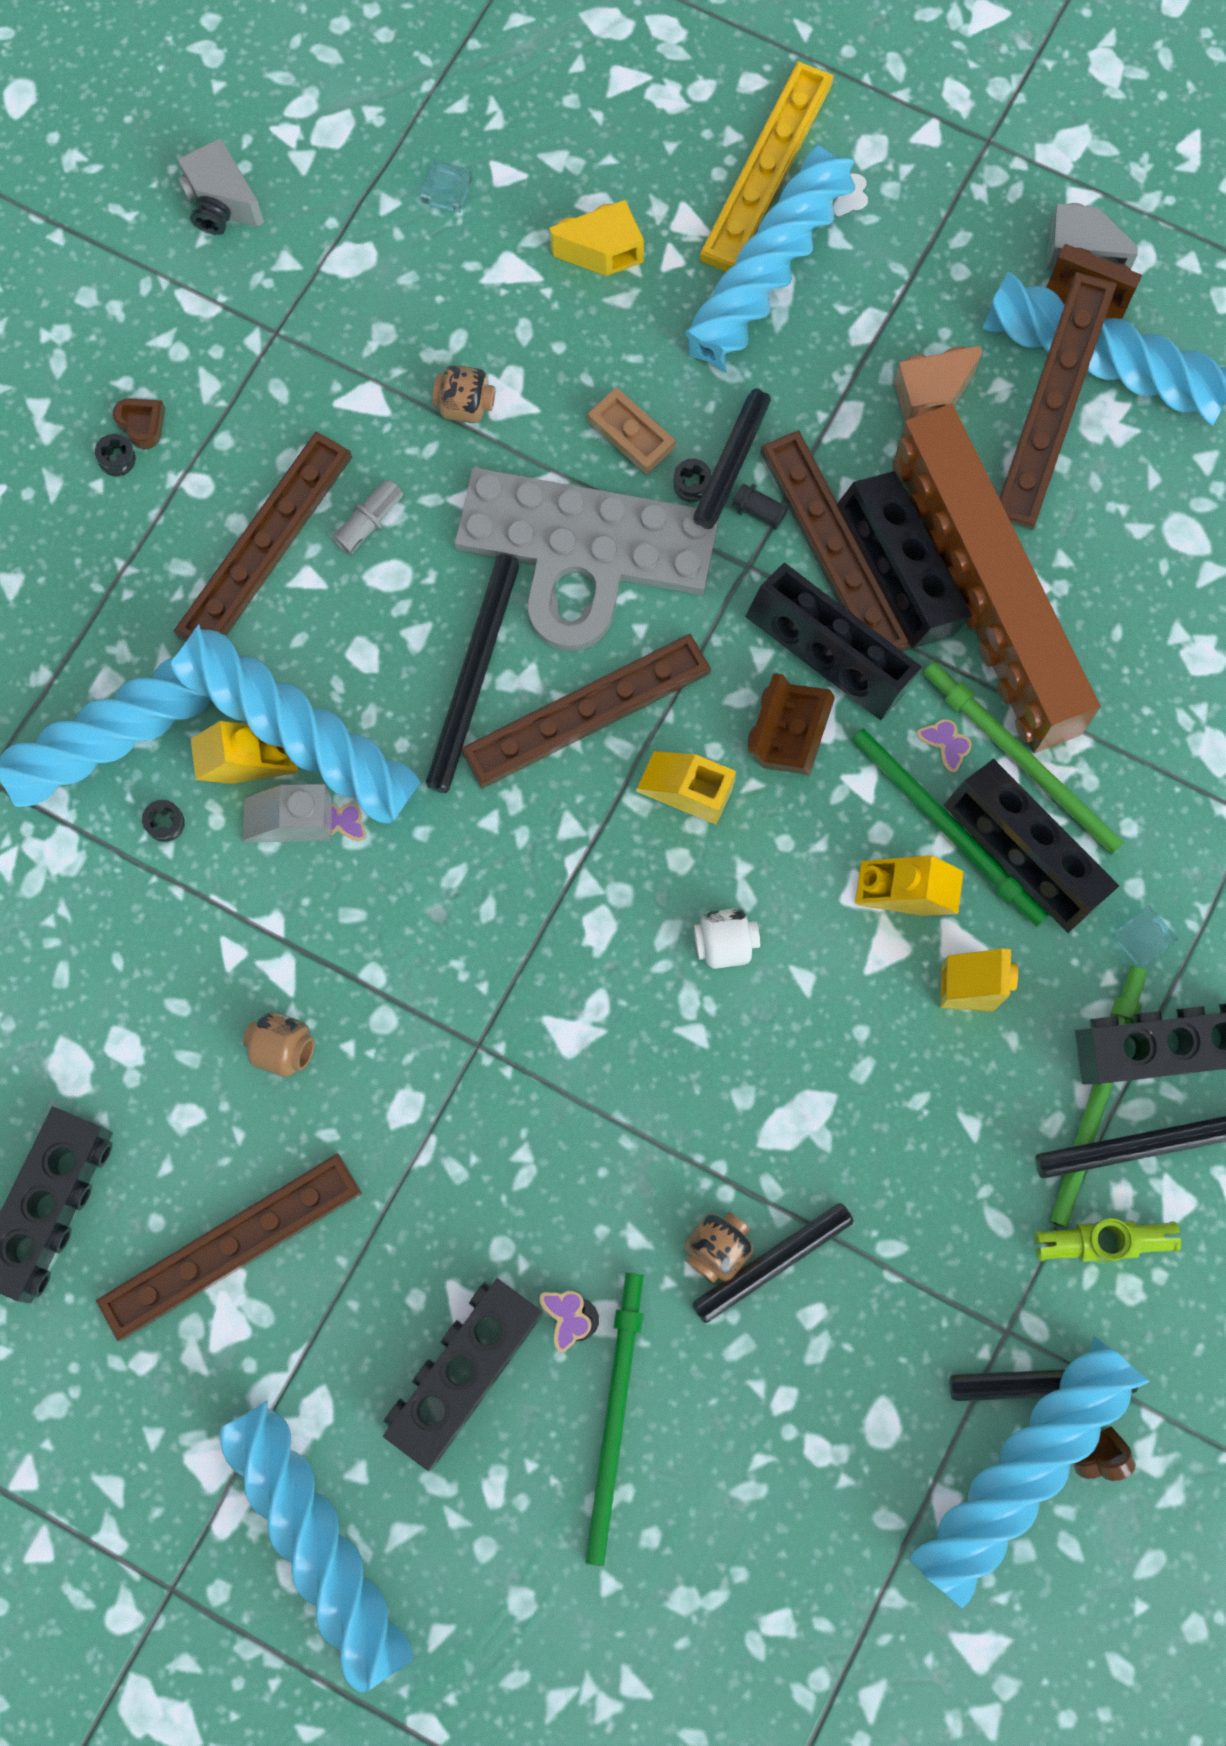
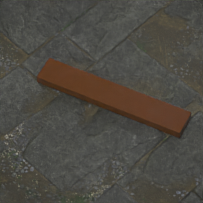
[999,272,1117,530]
[760,430,910,652]
[173,431,352,642]
[461,633,711,789]
[95,1153,363,1341]

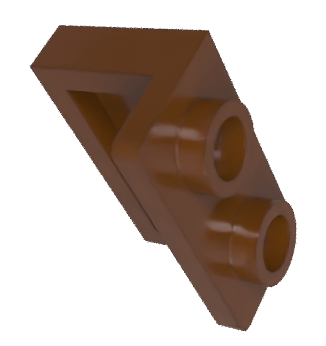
[1046,244,1142,319]
[748,673,835,776]

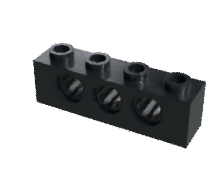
[836,471,972,649]
[745,562,922,721]
[943,758,1119,933]
[1075,1003,1226,1085]
[0,1106,113,1303]
[382,1278,544,1472]

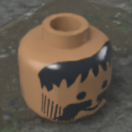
[433,365,496,423]
[243,1011,315,1077]
[684,1212,753,1284]

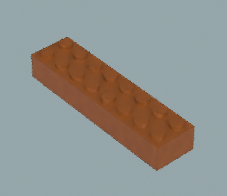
[892,403,1101,754]

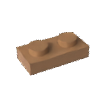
[587,387,676,475]

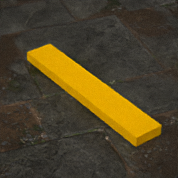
[700,61,834,272]

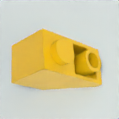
[549,200,644,276]
[191,721,298,784]
[636,751,736,825]
[855,855,964,916]
[940,949,1018,1012]

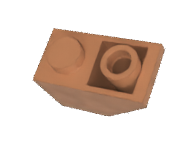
[894,346,982,421]

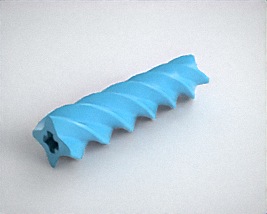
[685,145,855,373]
[982,272,1226,426]
[170,625,420,824]
[0,635,226,807]
[909,1336,1150,1608]
[219,1401,413,1693]

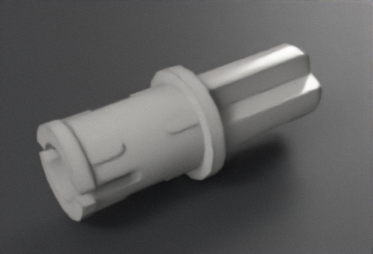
[331,480,403,556]

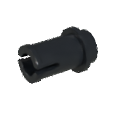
[732,483,789,530]

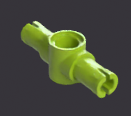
[1034,1218,1181,1264]

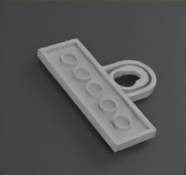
[455,467,720,652]

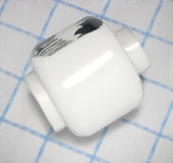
[694,908,760,969]

